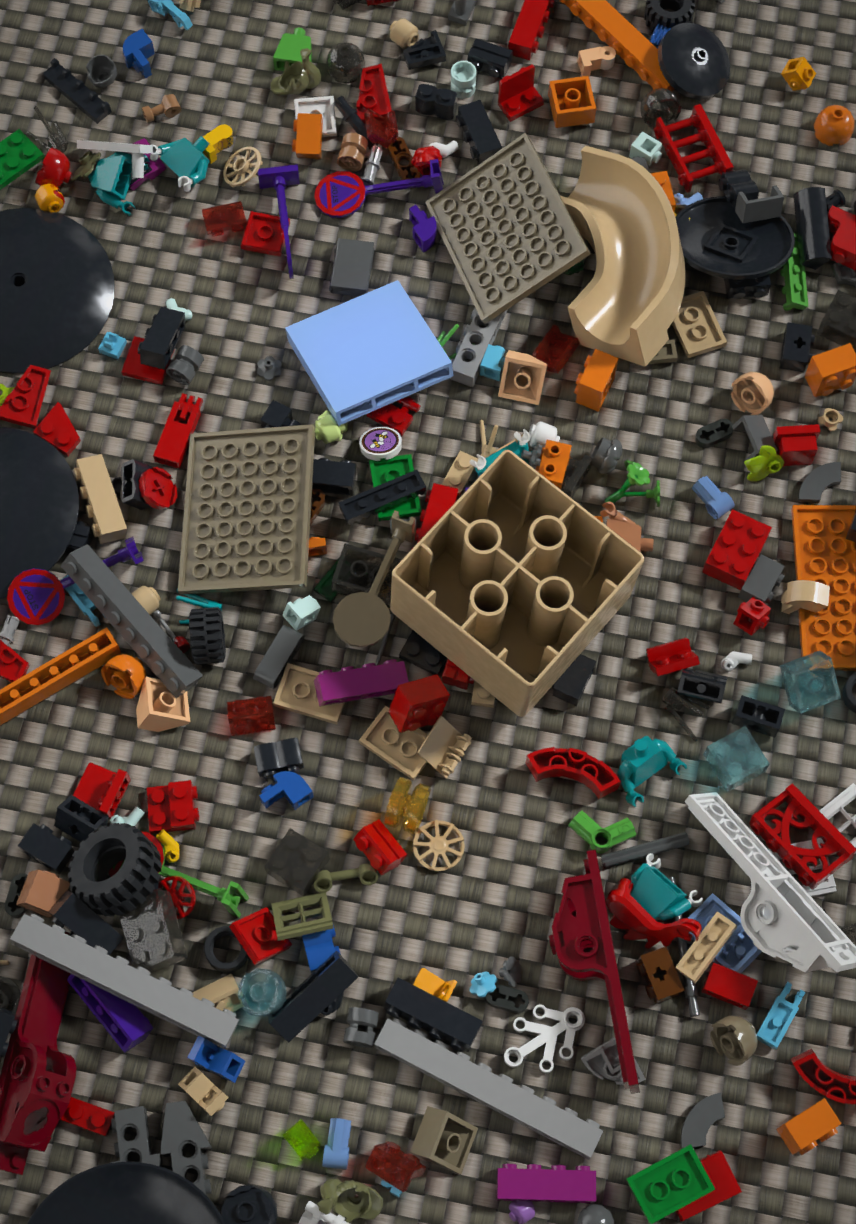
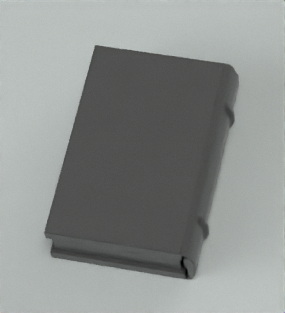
[329,238,374,296]

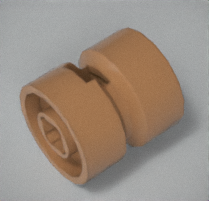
[337,133,368,172]

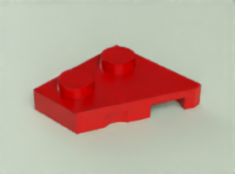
[33,402,81,457]

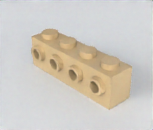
[73,454,127,544]

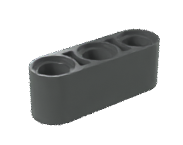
[253,625,305,689]

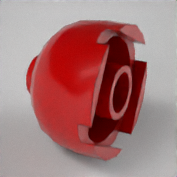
[35,147,72,188]

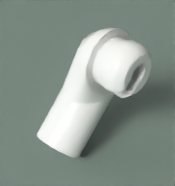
[429,140,459,158]
[721,651,752,671]

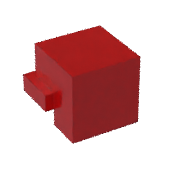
[773,424,820,466]

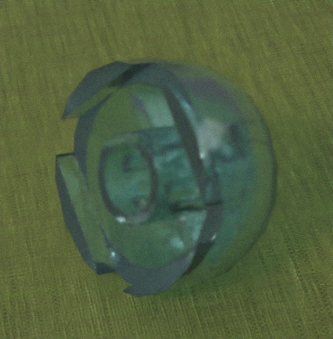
[238,968,287,1017]

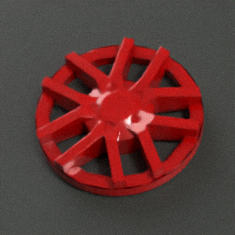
[154,876,196,920]

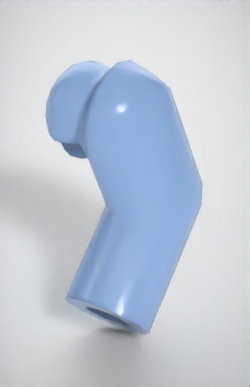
[674,192,703,209]

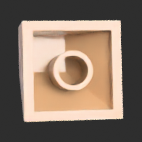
[498,350,547,405]
[136,677,190,732]

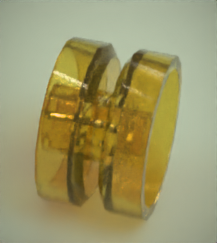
[384,777,431,835]

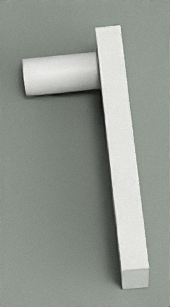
[77,140,153,178]

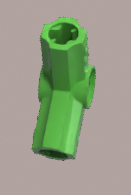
[568,811,637,854]

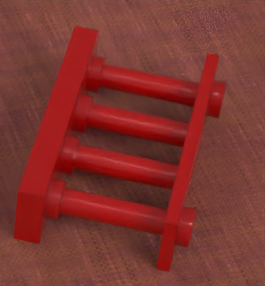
[654,104,734,193]

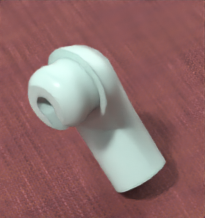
[165,298,192,321]
[110,806,144,826]

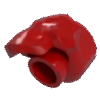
[411,146,442,176]

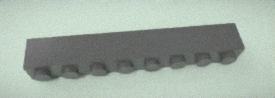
[61,544,203,698]

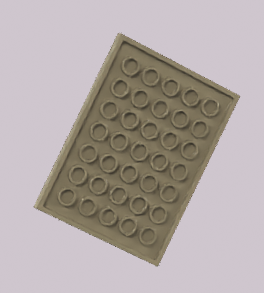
[425,133,590,324]
[178,424,315,595]

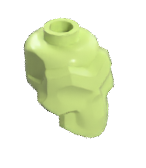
[315,410,348,444]

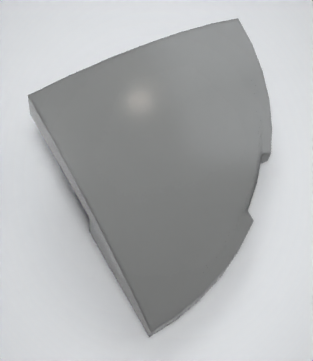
[581,1037,646,1085]

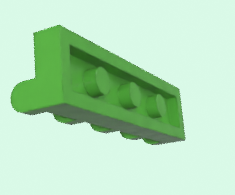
[780,233,808,311]

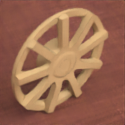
[223,147,263,187]
[413,820,465,871]

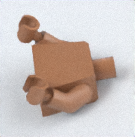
[600,502,654,552]

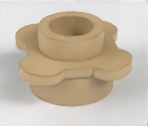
[818,408,843,431]

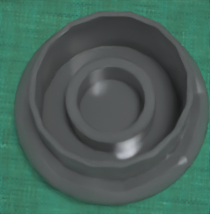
[589,437,622,475]

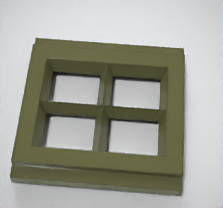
[271,892,334,941]

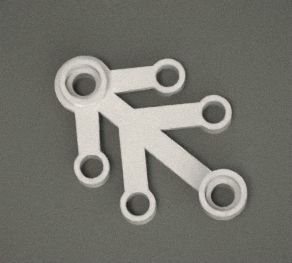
[504,1004,585,1074]

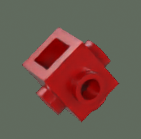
[733,597,771,636]

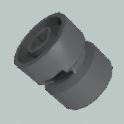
[166,345,204,385]
[343,1007,379,1048]

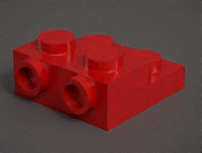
[147,780,199,834]

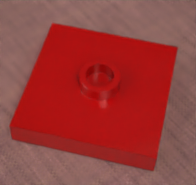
[241,211,290,257]
[121,336,175,385]
[229,907,292,965]

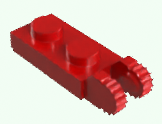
[60,1097,115,1137]

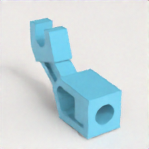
[147,0,193,30]

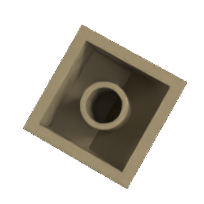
[410,1106,478,1175]

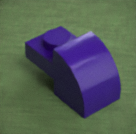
[409,205,437,253]

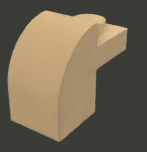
[781,580,830,614]
[178,1066,228,1116]

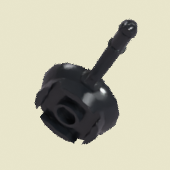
[220,1184,278,1224]

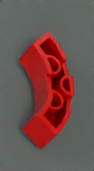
[525,747,621,799]
[791,1049,856,1104]

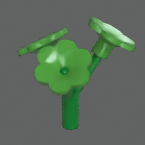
[604,460,660,507]

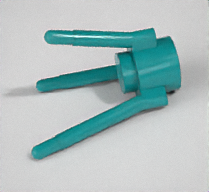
[176,588,222,624]

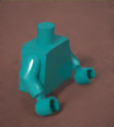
[88,152,150,216]
[617,736,687,807]

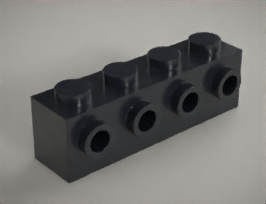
[384,977,483,1052]

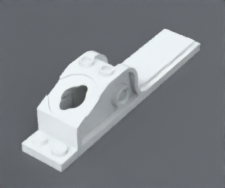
[684,792,856,973]

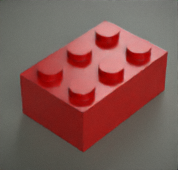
[702,509,772,590]

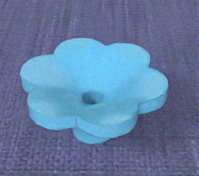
[470,972,497,998]

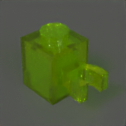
[283,1119,321,1160]

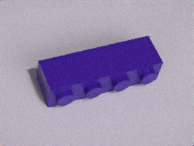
[67,974,153,1053]

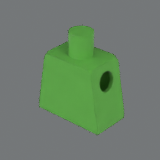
[273,27,312,71]

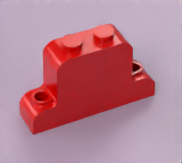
[828,205,856,270]

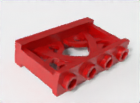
[749,783,856,890]

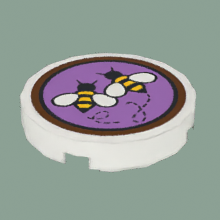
[359,427,402,461]

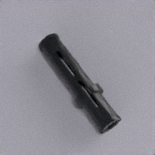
[333,96,380,150]

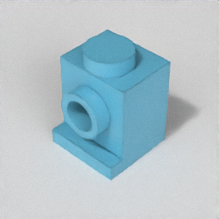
[480,344,505,381]

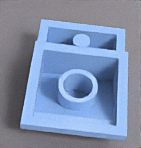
[688,893,762,973]

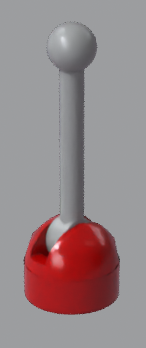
[152,610,190,653]

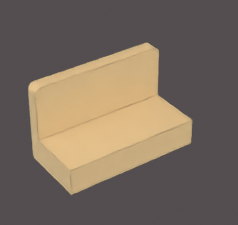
[192,974,246,1012]

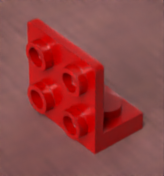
[498,64,544,122]
[73,763,131,820]

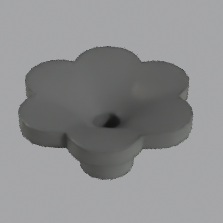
[257,356,282,381]
[499,956,522,987]

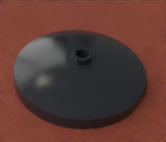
[658,23,730,100]

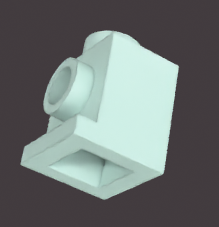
[629,132,662,166]
[282,595,321,631]

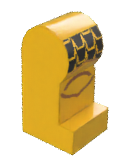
[202,124,234,164]

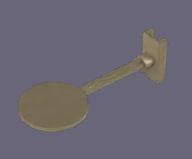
[333,511,415,648]

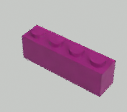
[314,659,409,707]
[497,1164,596,1203]

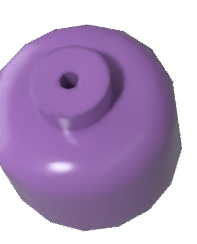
[509,1200,535,1224]

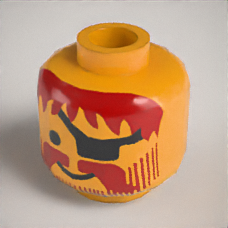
[35,184,65,213]

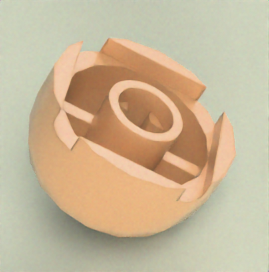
[731,372,774,415]

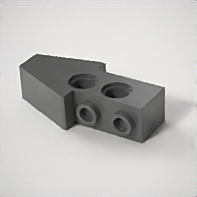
[161,1101,212,1197]
[110,1106,163,1167]

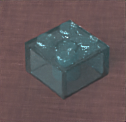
[780,650,841,714]
[703,726,770,792]

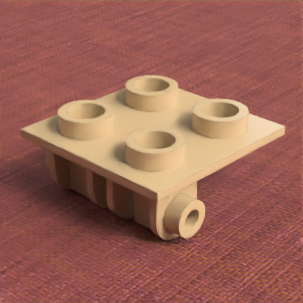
[417,716,472,779]

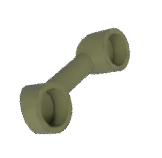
[313,864,378,893]

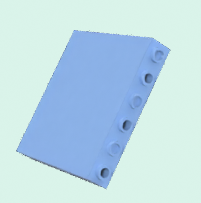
[285,280,454,426]

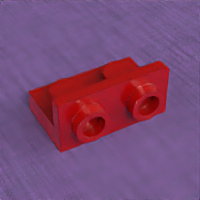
[646,638,700,676]

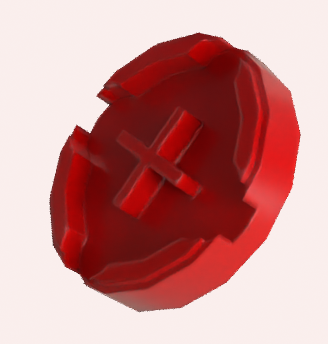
[139,467,177,510]

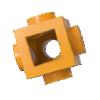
[781,57,816,91]

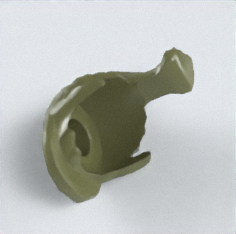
[270,48,321,95]
[317,1179,383,1223]

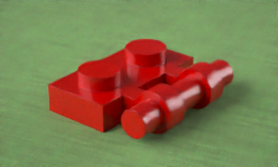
[366,397,421,436]

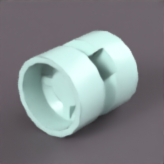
[451,61,476,99]

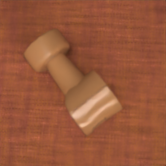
[142,94,181,123]

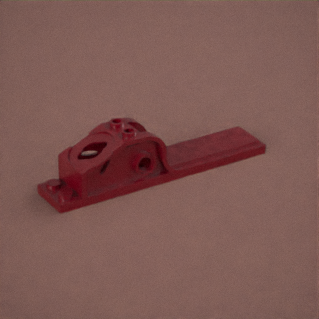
[549,850,640,1094]
[0,931,76,1175]

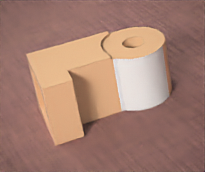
[577,46,616,76]

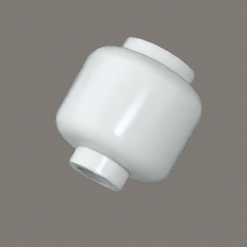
[529,421,560,448]

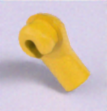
[156,829,179,863]

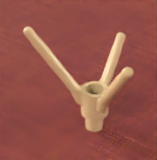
[480,420,523,458]

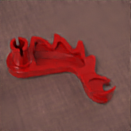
[606,878,702,949]

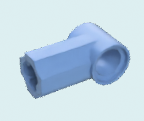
[692,476,735,519]
[322,1118,351,1170]

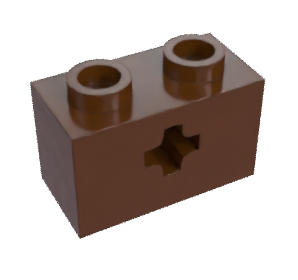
[636,946,685,1004]

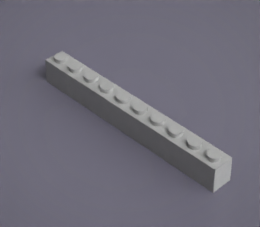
[10,914,239,1049]
[374,1018,603,1160]

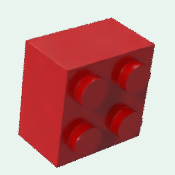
[388,674,450,733]

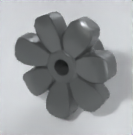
[521,444,543,469]

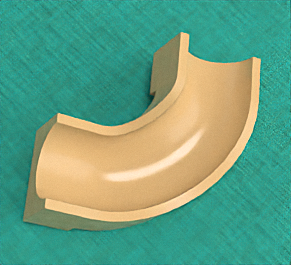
[560,146,685,367]

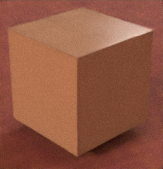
[16,869,70,917]

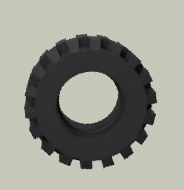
[644,0,695,32]
[189,607,226,665]

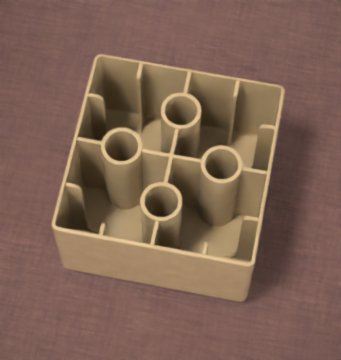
[390,450,644,717]

